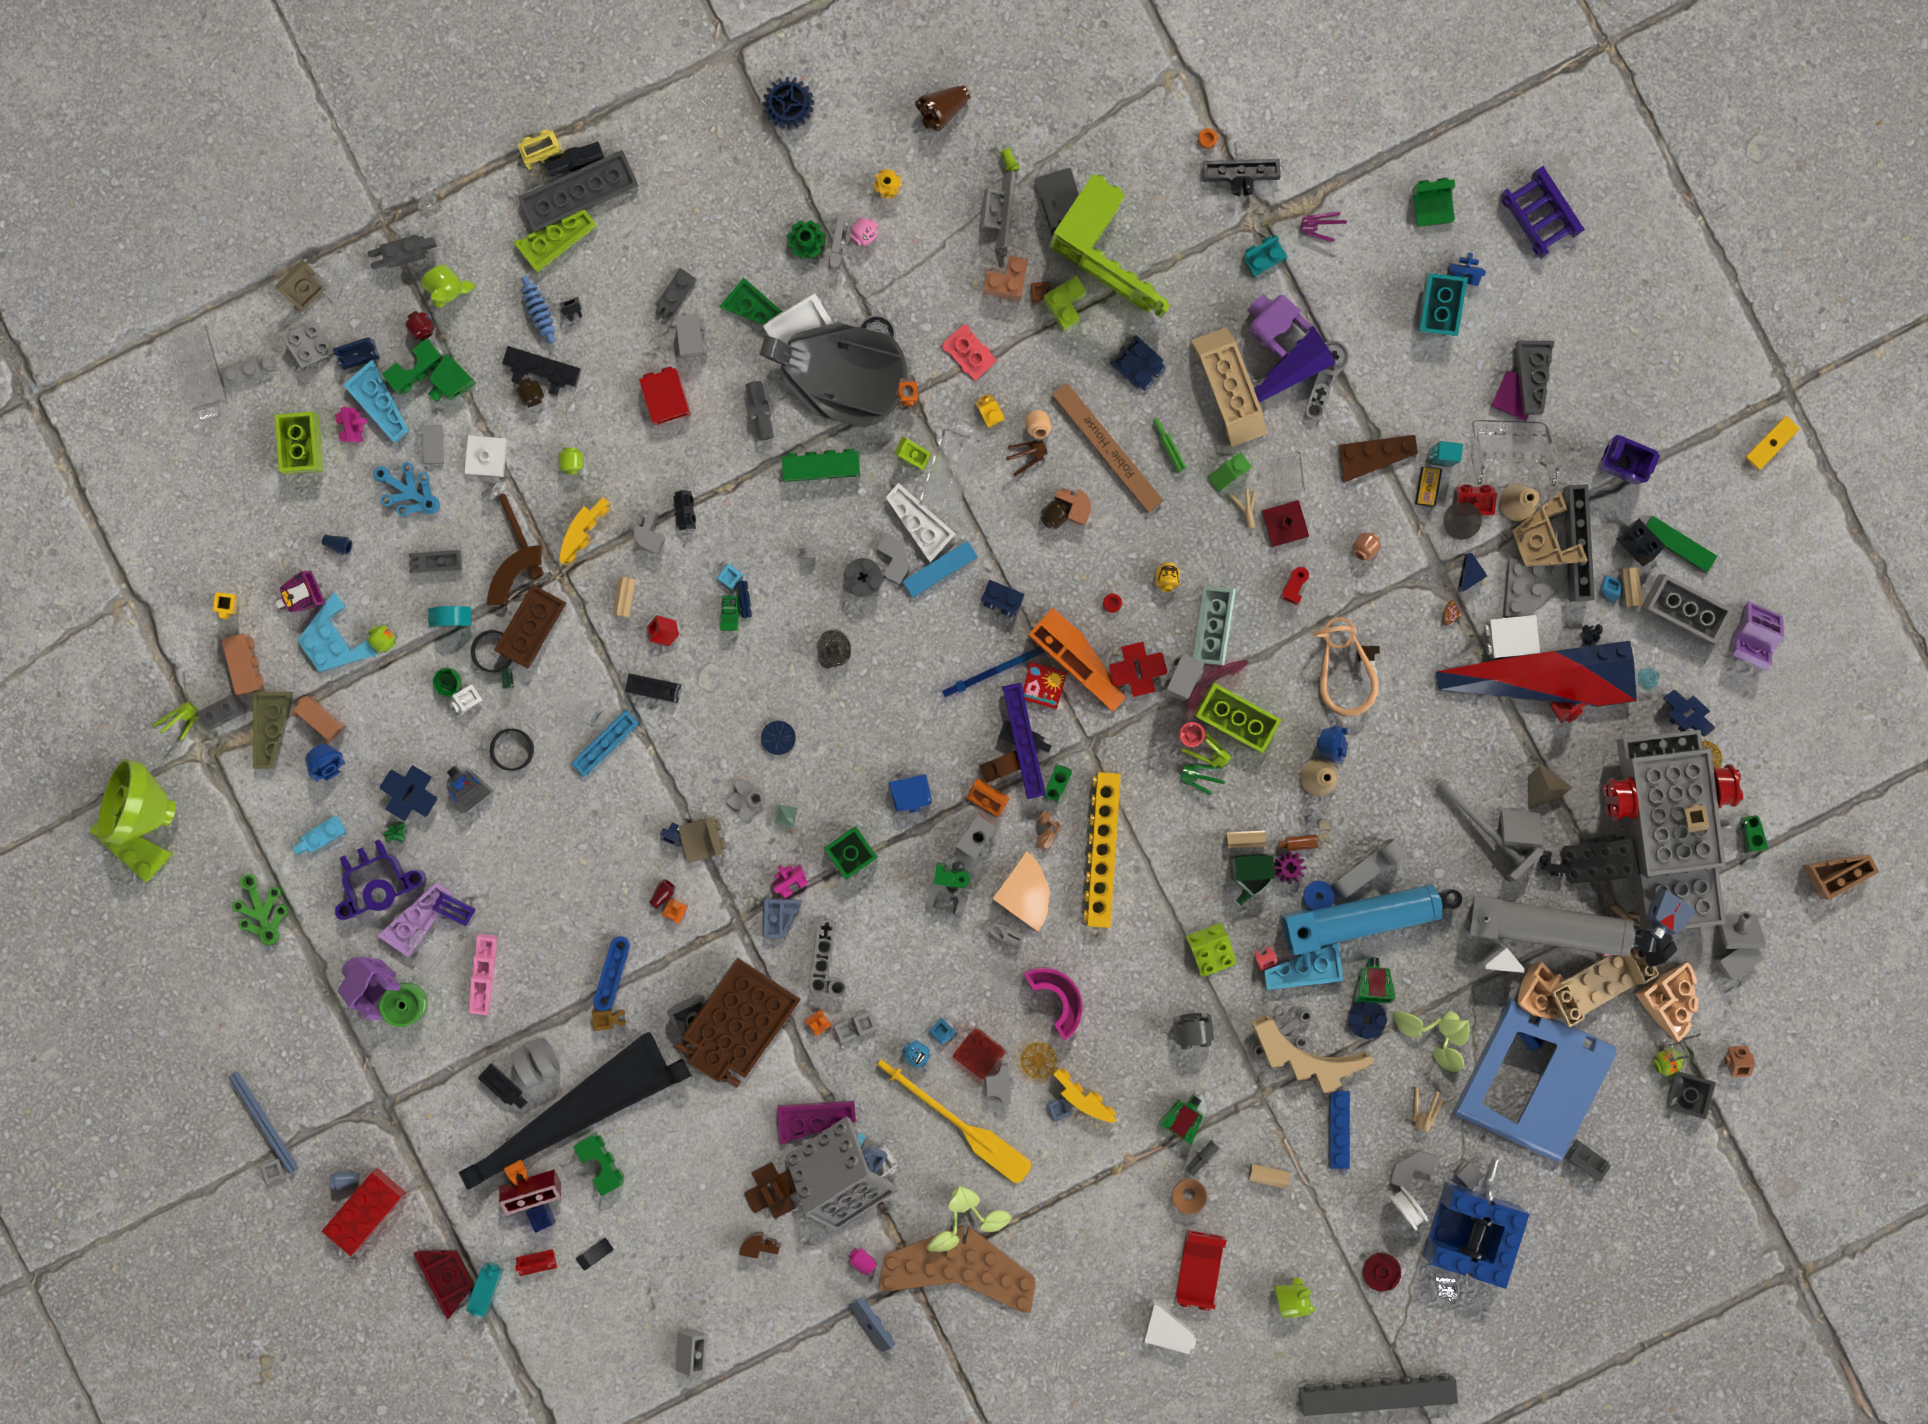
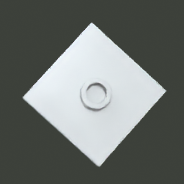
[465,435,507,477]

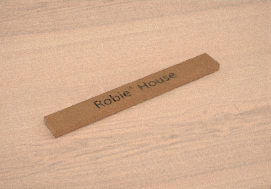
[1052,383,1164,513]

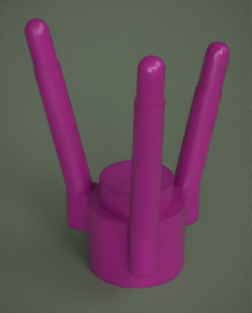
[1301,212,1347,242]

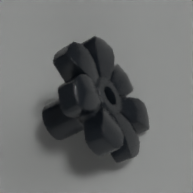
[1582,624,1603,646]

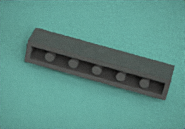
[1563,484,1595,602]

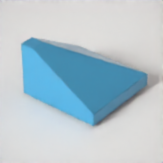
[1601,575,1622,603]
[929,1018,958,1045]

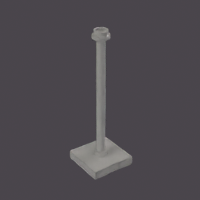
[1436,779,1544,882]

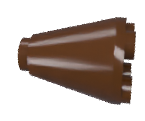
[915,85,970,131]

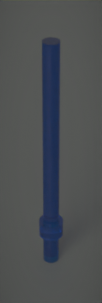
[942,647,1045,697]

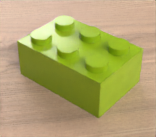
[274,411,324,475]

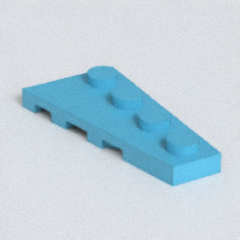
[343,360,410,443]

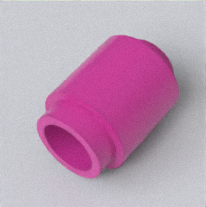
[848,1247,877,1276]

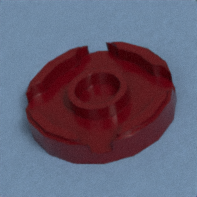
[1362,1252,1401,1292]

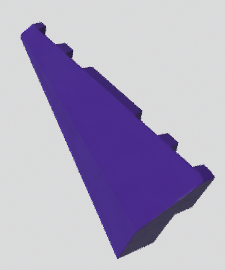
[1254,326,1336,403]

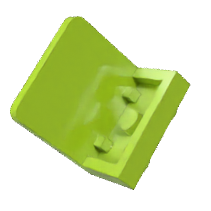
[1186,923,1236,977]

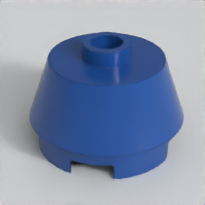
[1317,725,1348,763]
[305,744,345,782]

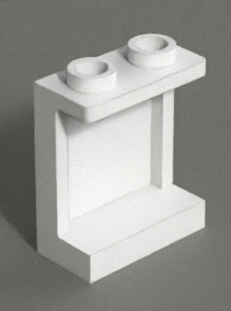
[1484,615,1540,659]

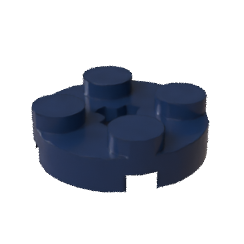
[1348,1002,1387,1039]

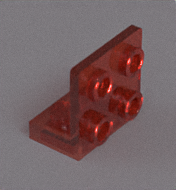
[953,1026,1006,1079]

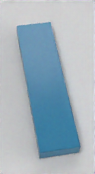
[903,541,978,597]
[571,710,640,777]

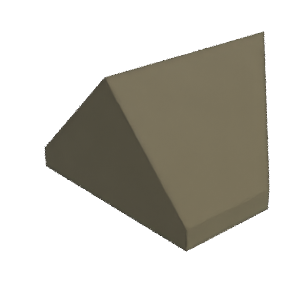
[1528,764,1572,809]

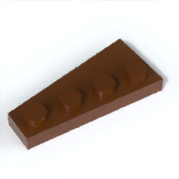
[1338,435,1418,483]

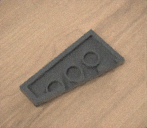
[1515,340,1555,415]

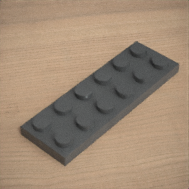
[518,150,639,233]

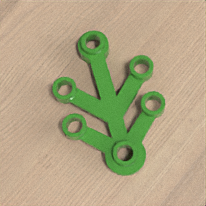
[232,874,288,945]

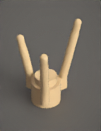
[1412,1086,1444,1132]

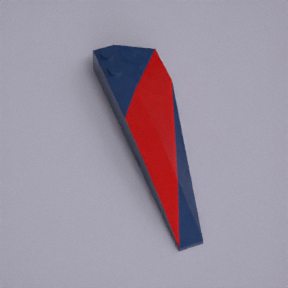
[1435,641,1637,707]

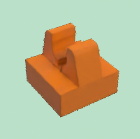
[662,898,688,923]
[805,1009,832,1036]
[504,1160,528,1186]

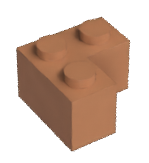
[983,255,1028,301]

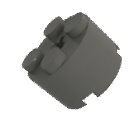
[844,558,883,598]
[1173,1013,1214,1049]

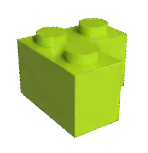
[1043,275,1087,332]

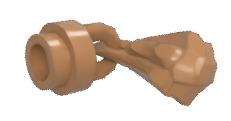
[1036,810,1061,850]

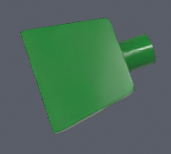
[428,354,477,402]

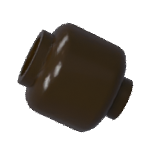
[516,378,544,408]
[1040,501,1069,529]

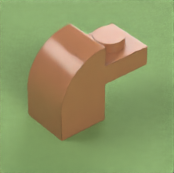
[1054,488,1091,527]

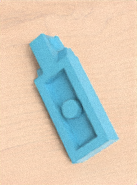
[292,815,347,855]

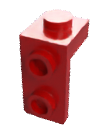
[1549,701,1586,724]

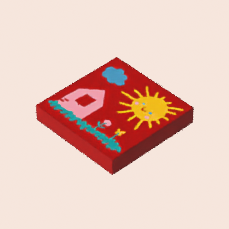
[1023,662,1067,709]

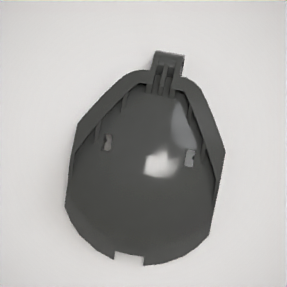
[759,322,907,428]

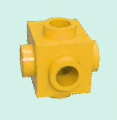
[873,169,902,199]

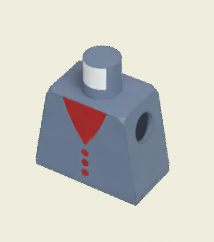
[1647,890,1696,940]

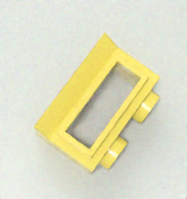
[517,129,563,170]

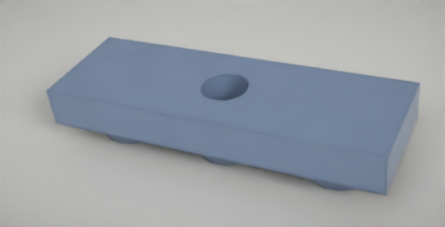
[849,1297,895,1352]

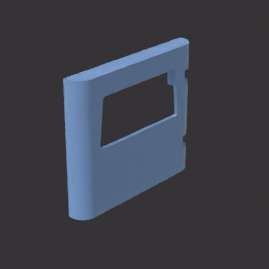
[1452,998,1617,1162]

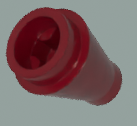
[649,879,676,908]

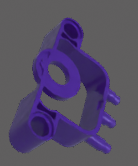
[335,839,427,920]

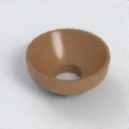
[1172,1178,1207,1214]

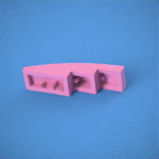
[469,934,498,1015]

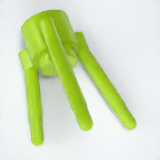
[153,701,199,741]
[1181,729,1231,768]

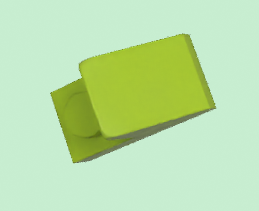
[894,437,931,470]

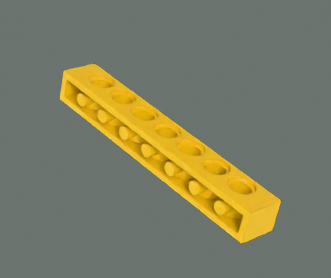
[1083,772,1121,928]

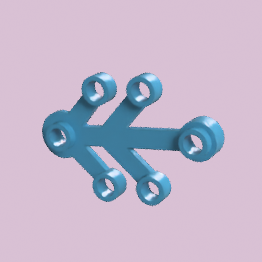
[374,462,440,517]

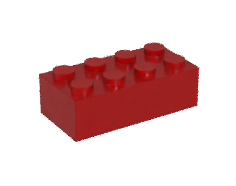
[321,1168,406,1257]

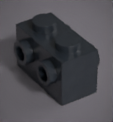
[1616,519,1665,566]

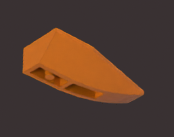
[1027,607,1126,712]

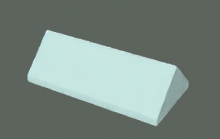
[1193,586,1236,666]

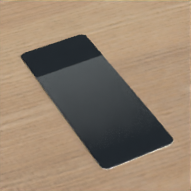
[576,1238,614,1271]

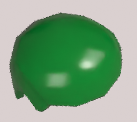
[433,667,462,697]

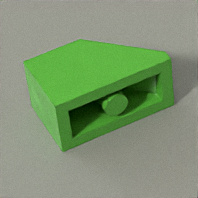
[1208,452,1252,492]

